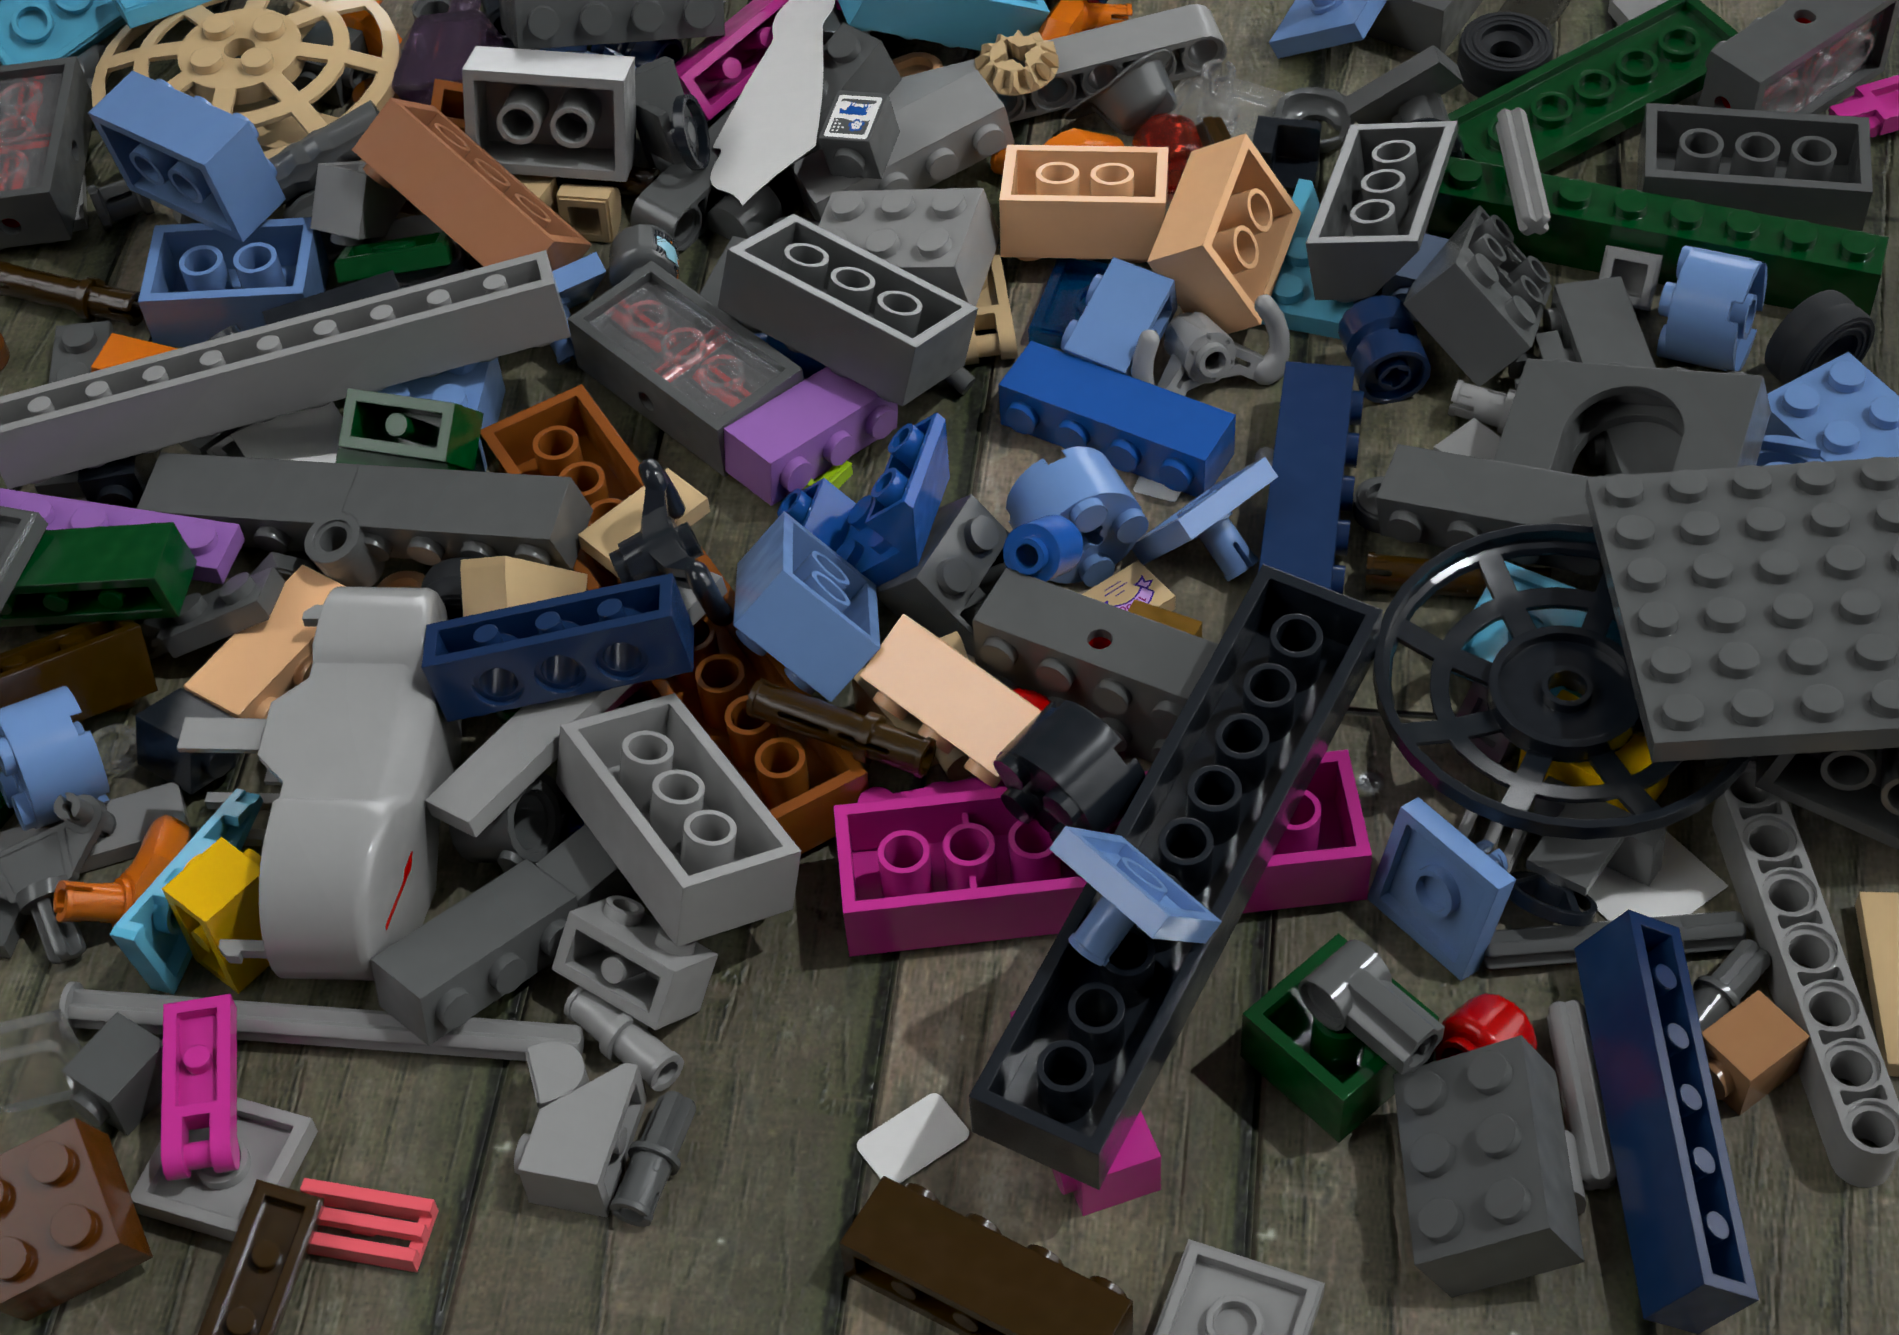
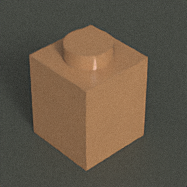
[1702,990,1810,1116]

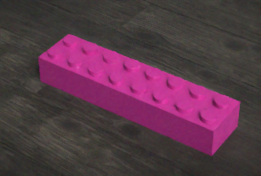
[834,749,1372,957]

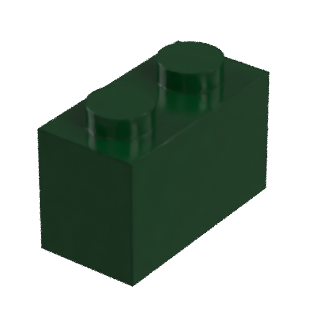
[338,388,484,471]

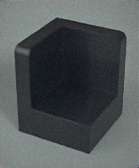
[1252,115,1322,196]

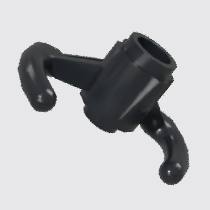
[609,458,734,627]

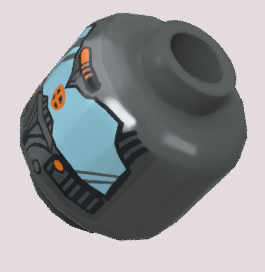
[609,224,679,287]

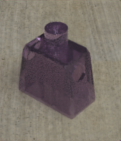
[391,0,504,105]

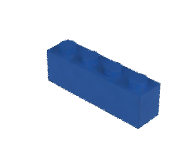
[998,341,1236,497]

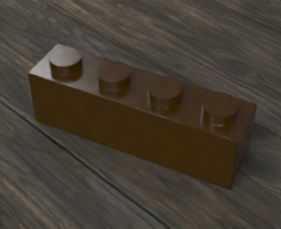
[0,620,158,725]
[840,1176,1133,1335]

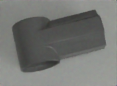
[1299,939,1445,1075]

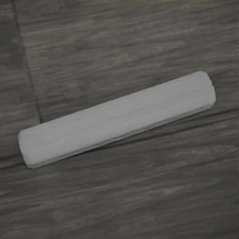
[1496,107,1551,236]
[1547,1000,1617,1191]

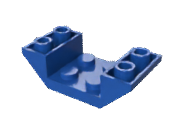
[777,412,950,588]

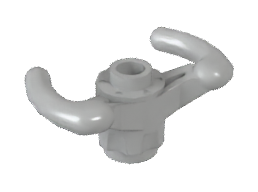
[1132,294,1290,396]

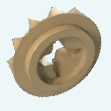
[974,29,1059,96]

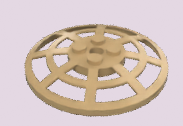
[91,0,403,159]

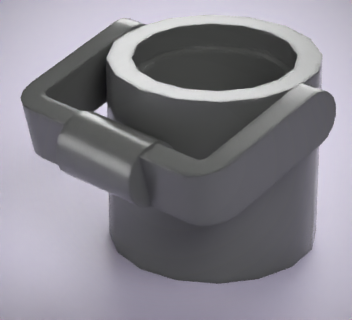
[449,773,573,873]

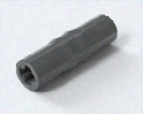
[268,100,379,208]

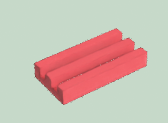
[300,1178,439,1273]

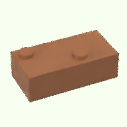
[352,98,592,271]

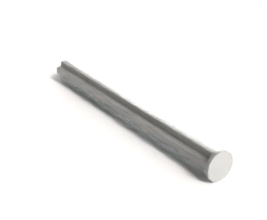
[58,981,584,1061]

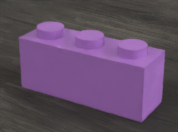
[724,367,898,506]

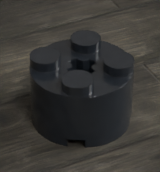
[993,700,1146,842]

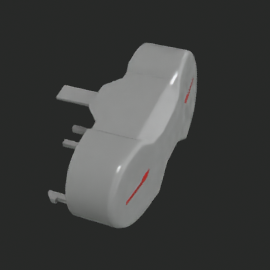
[177,586,462,981]

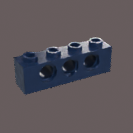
[421,573,694,722]

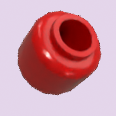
[1435,993,1537,1061]

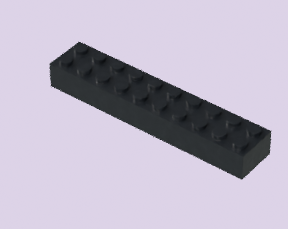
[969,564,1383,1190]

